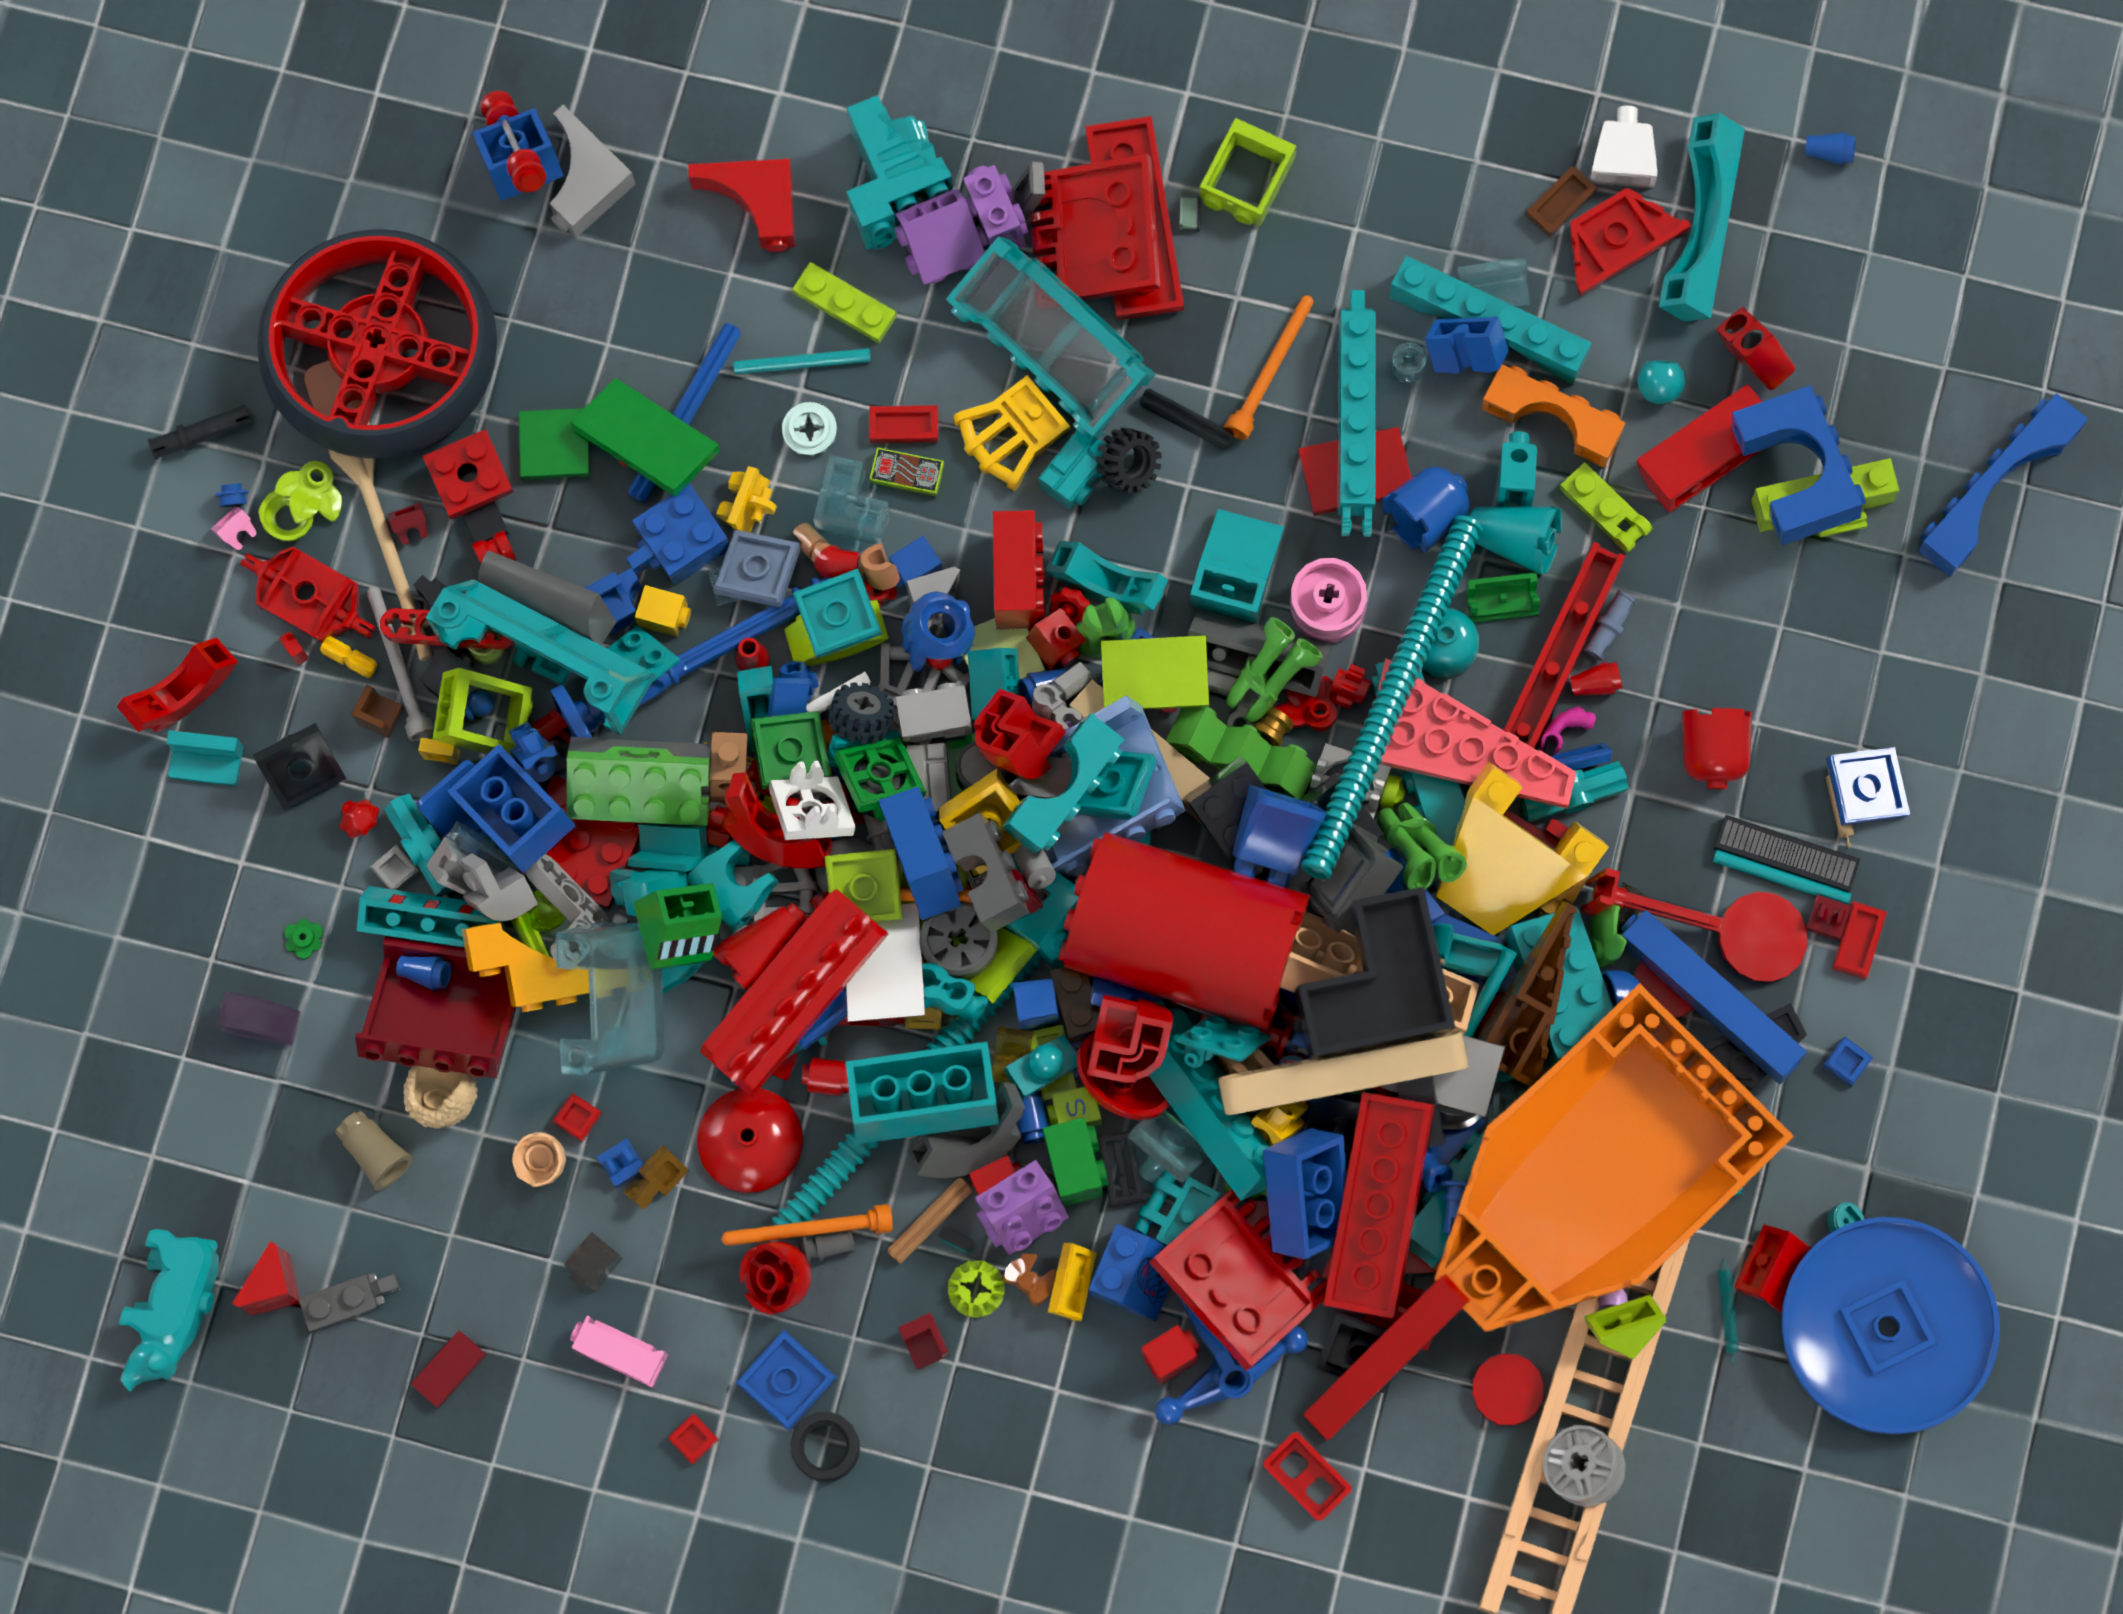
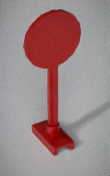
[1580,868,1807,983]

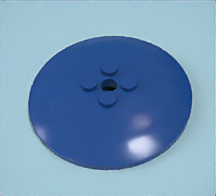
[1781,1217,2000,1434]

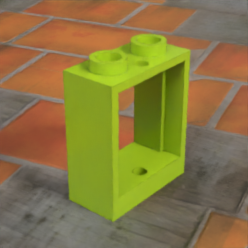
[1200,118,1296,226]
[432,668,533,757]

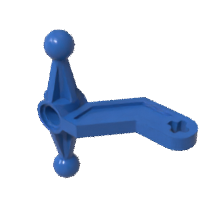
[1155,1291,1308,1425]

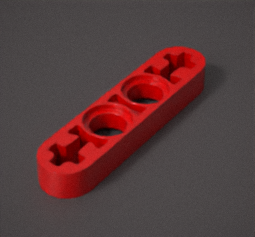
[379,608,514,650]

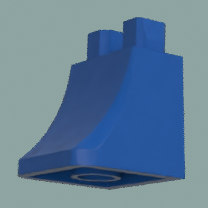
[1232,785,1326,888]

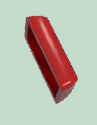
[1263,1432,1352,1521]

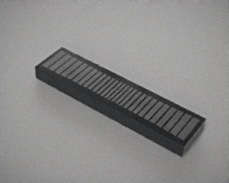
[1714,815,1860,892]

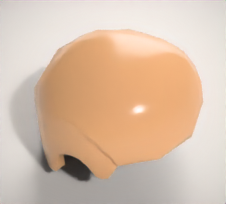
[512,1132,566,1187]

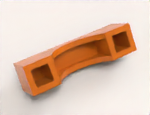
[1481,364,1626,468]

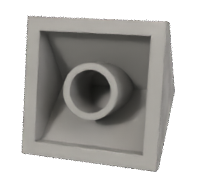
[907,567,960,636]

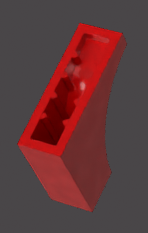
[688,159,795,252]

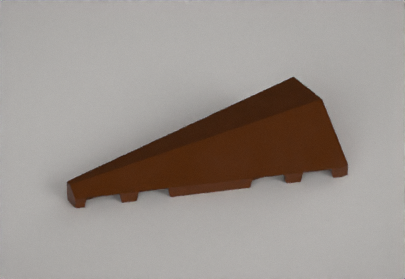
[1476,901,1577,1087]

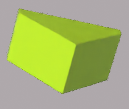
[1584,1295,1666,1359]

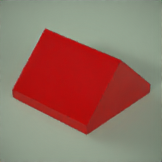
[232,1241,300,1316]

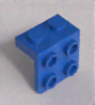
[417,760,492,852]

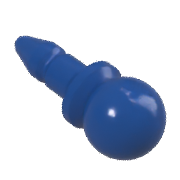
[433,689,494,725]

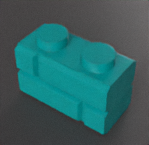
[1038,430,1106,510]

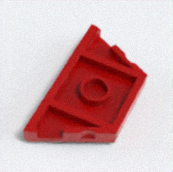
[1569,188,1691,297]

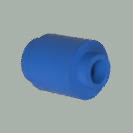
[1016,1091,1049,1145]

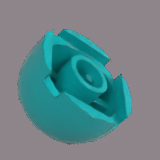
[1422,608,1479,679]

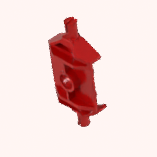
[240,547,376,644]

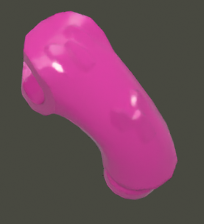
[1539,706,1596,755]

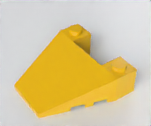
[1436,761,1609,935]

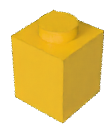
[635,585,691,637]

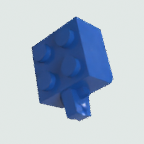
[626,483,729,585]

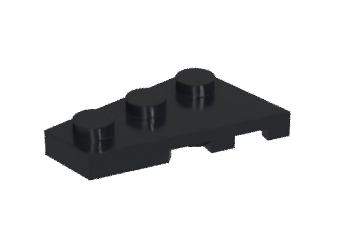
[1703,1003,1807,1092]

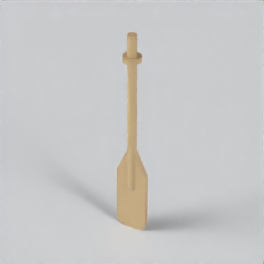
[304,360,433,661]

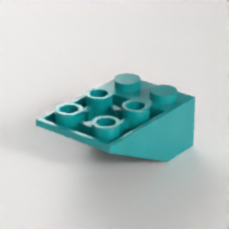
[1190,509,1284,624]

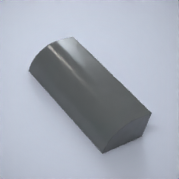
[478,550,616,645]
[1188,608,1332,697]

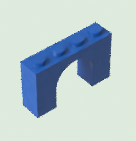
[1731,385,1866,545]

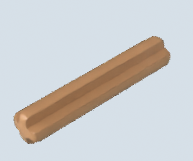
[888,1178,972,1263]

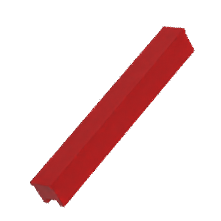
[1504,542,1625,749]

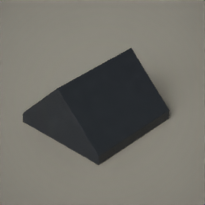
[1317,1310,1388,1394]

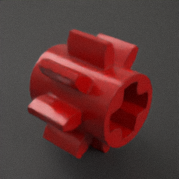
[1330,664,1371,709]

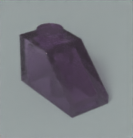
[216,991,301,1046]

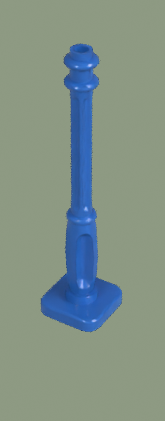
[550,577,827,738]

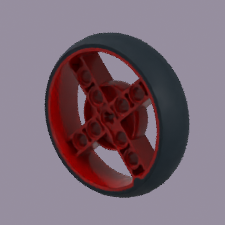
[257,229,497,459]

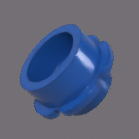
[215,483,249,507]

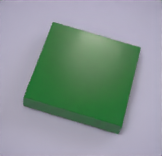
[519,408,590,480]
[749,711,831,789]

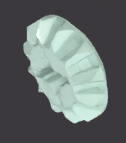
[782,402,837,457]

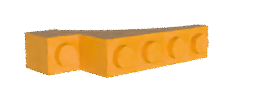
[461,923,655,1012]

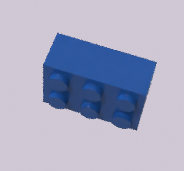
[447,744,575,874]
[879,786,964,920]
[1263,1128,1347,1259]

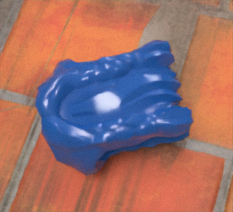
[901,591,975,673]

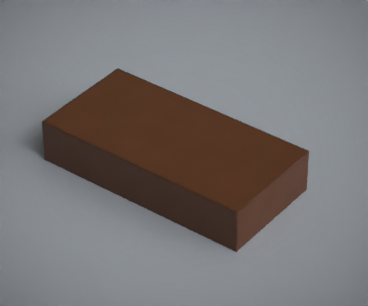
[1526,166,1598,238]

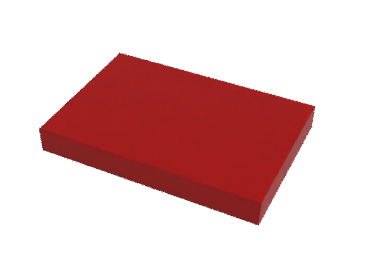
[1298,427,1411,516]

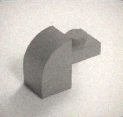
[460,853,538,921]

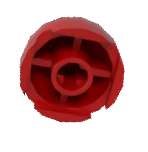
[739,1241,812,1315]

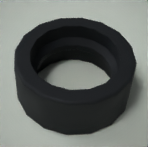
[790,1411,860,1482]

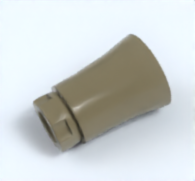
[335,1111,413,1191]

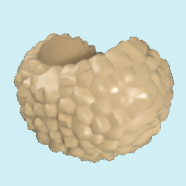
[404,1066,478,1129]

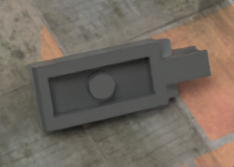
[298,1273,401,1333]

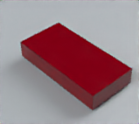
[411,1330,487,1409]

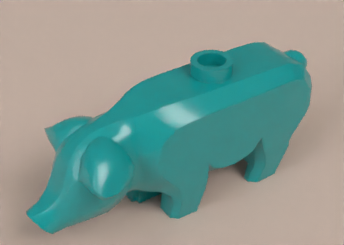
[119,1229,219,1392]

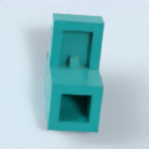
[609,867,689,916]

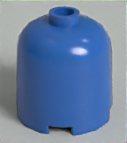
[1381,467,1470,553]

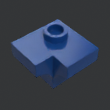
[585,568,642,636]

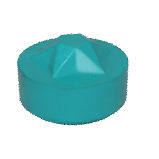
[1827,1202,1864,1233]

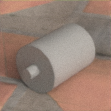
[1014,845,1056,889]

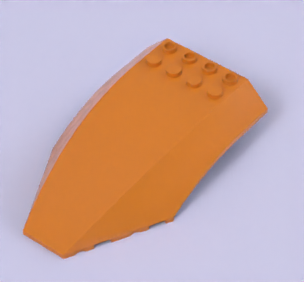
[1434,983,1794,1332]

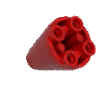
[713,902,808,990]

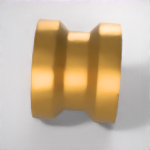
[1252,707,1294,746]

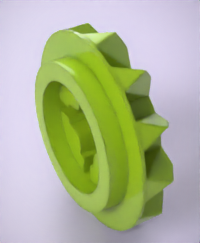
[948,1260,1005,1318]

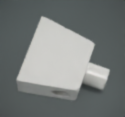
[1590,106,1657,188]

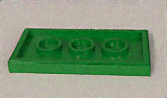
[570,377,720,497]

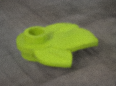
[274,461,342,523]

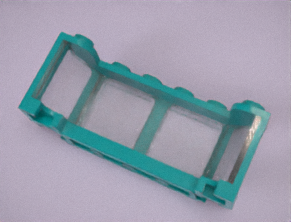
[946,237,1156,438]

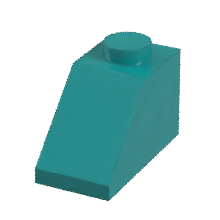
[737,666,774,751]

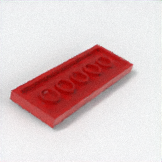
[1085,116,1184,321]
[1324,1092,1435,1319]

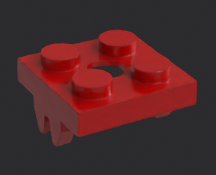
[423,429,514,520]

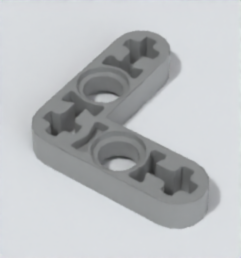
[526,854,610,970]

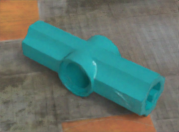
[1519,761,1629,823]
[384,793,454,896]

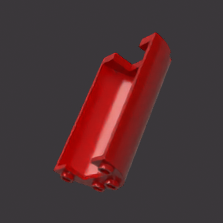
[1059,832,1310,1032]

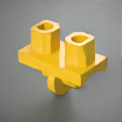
[716,466,777,533]
[1250,1101,1309,1146]

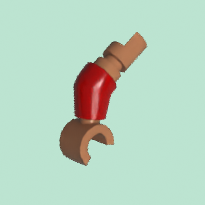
[792,523,900,590]

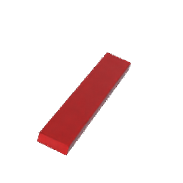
[1303,1274,1470,1441]

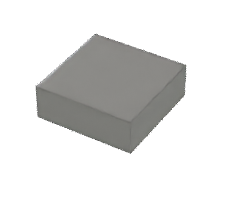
[370,845,420,890]

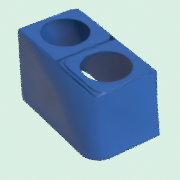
[1013,979,1059,1033]

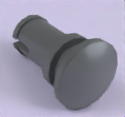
[799,1230,855,1267]

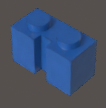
[1425,317,1509,374]

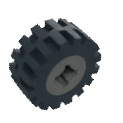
[828,682,895,745]

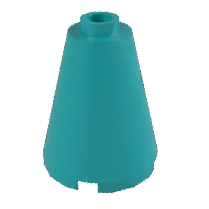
[1467,506,1563,575]

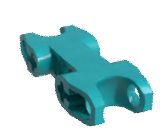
[613,840,779,1000]

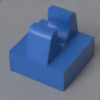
[597,1138,644,1188]

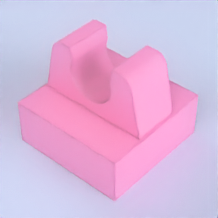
[211,506,256,550]

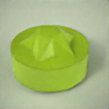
[1379,774,1405,810]

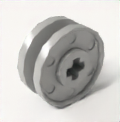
[1543,1425,1626,1507]

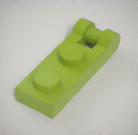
[1559,462,1653,553]

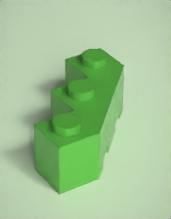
[1166,707,1317,799]

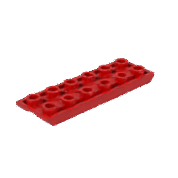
[700,889,889,1097]

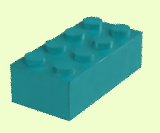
[1504,906,1613,1068]
[846,1042,999,1144]

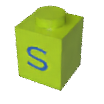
[1047,1087,1102,1127]

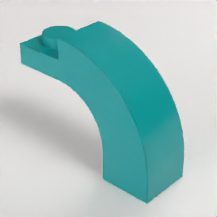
[1045,541,1168,615]

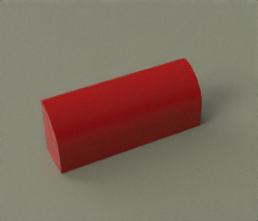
[1636,384,1763,514]

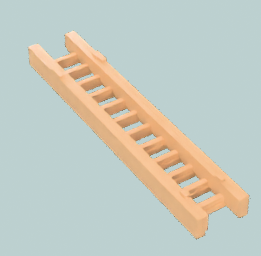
[1478,1238,1690,1614]

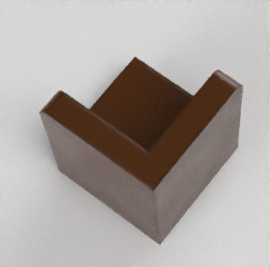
[351,685,404,738]

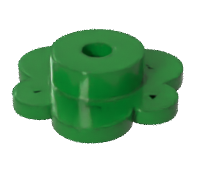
[284,919,323,959]

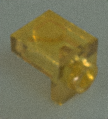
[992,1026,1034,1083]

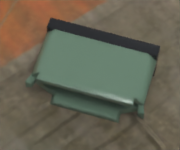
[1179,196,1201,231]

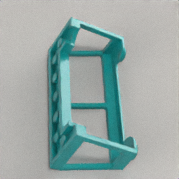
[426,579,655,736]

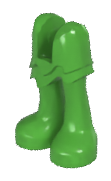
[1076,597,1135,659]
[1226,617,1323,723]
[1377,802,1467,889]

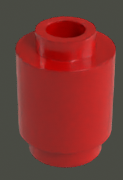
[801,1057,850,1096]

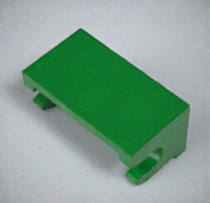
[1465,572,1540,623]

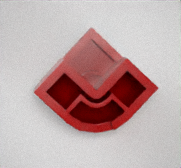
[973,689,1066,779]
[1087,995,1173,1082]

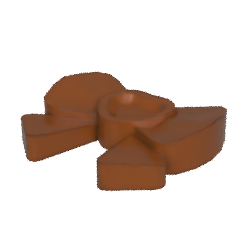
[1002,1254,1056,1307]

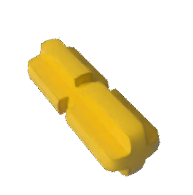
[320,636,378,678]

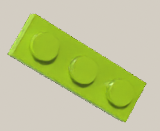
[792,262,897,344]

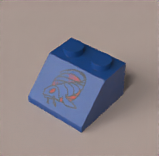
[1089,1223,1170,1322]

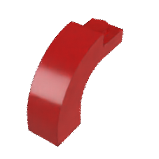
[117,637,238,733]
[725,772,833,869]

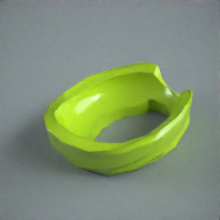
[259,491,314,541]

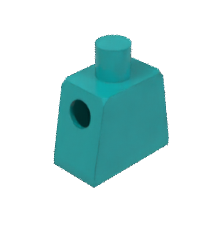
[1496,431,1537,507]

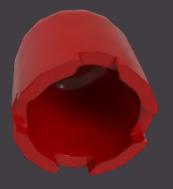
[1681,708,1752,789]

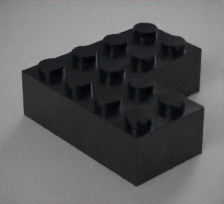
[1183,757,1384,893]
[1295,886,1455,1061]

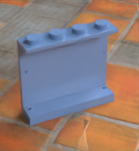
[1014,695,1186,878]

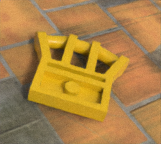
[953,375,1070,491]

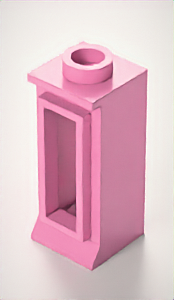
[570,1316,668,1388]

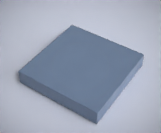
[714,529,801,608]

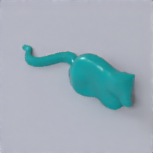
[922,963,988,1025]

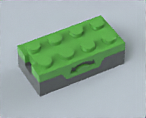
[567,737,711,826]

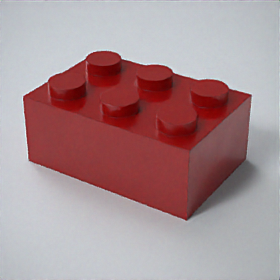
[993,510,1045,631]

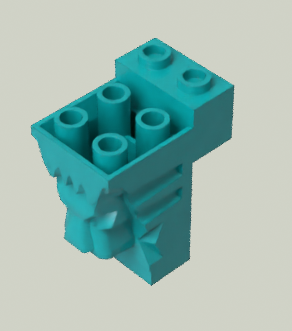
[846,95,953,250]

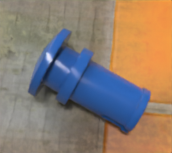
[1440,1180,1468,1235]

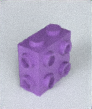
[963,165,1029,259]
[894,188,987,285]
[975,1160,1069,1255]

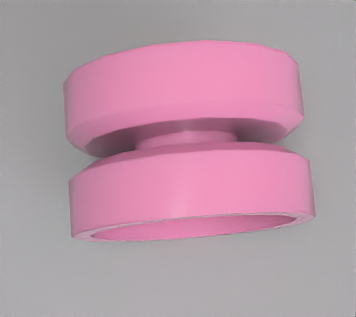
[1290,558,1367,643]

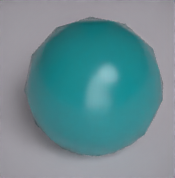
[1637,360,1685,405]

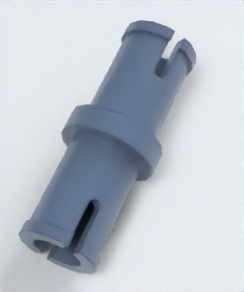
[1583,590,1637,661]

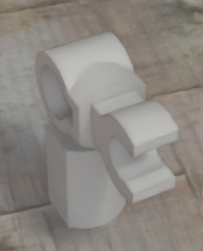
[1032,662,1092,731]
[1208,668,1260,726]

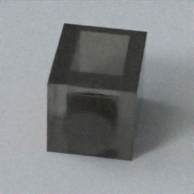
[564,1232,623,1292]

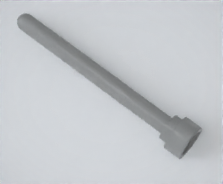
[367,587,434,742]

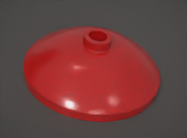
[1077,1032,1170,1120]
[697,1088,803,1193]

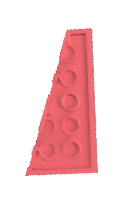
[1376,658,1576,809]

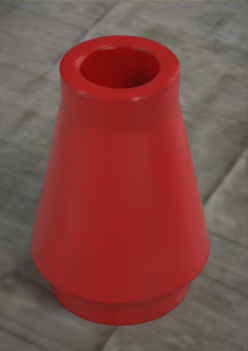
[735,638,769,671]
[1570,661,1623,697]

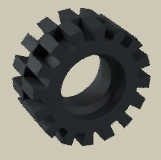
[1096,427,1162,493]

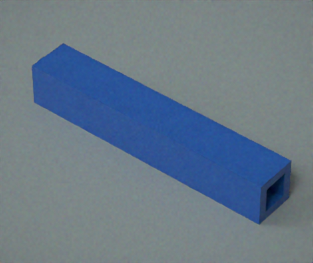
[1621,910,1807,1085]

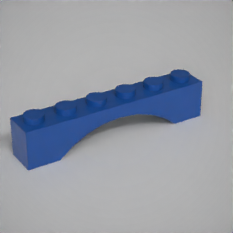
[1918,393,2088,577]

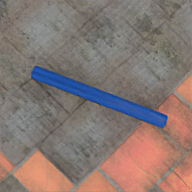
[628,323,741,502]

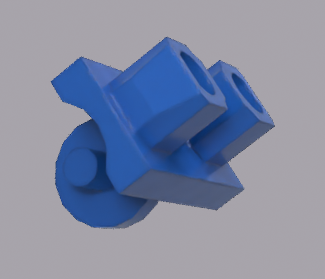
[509,722,558,782]

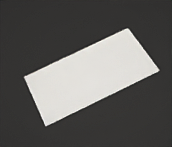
[846,903,925,1021]

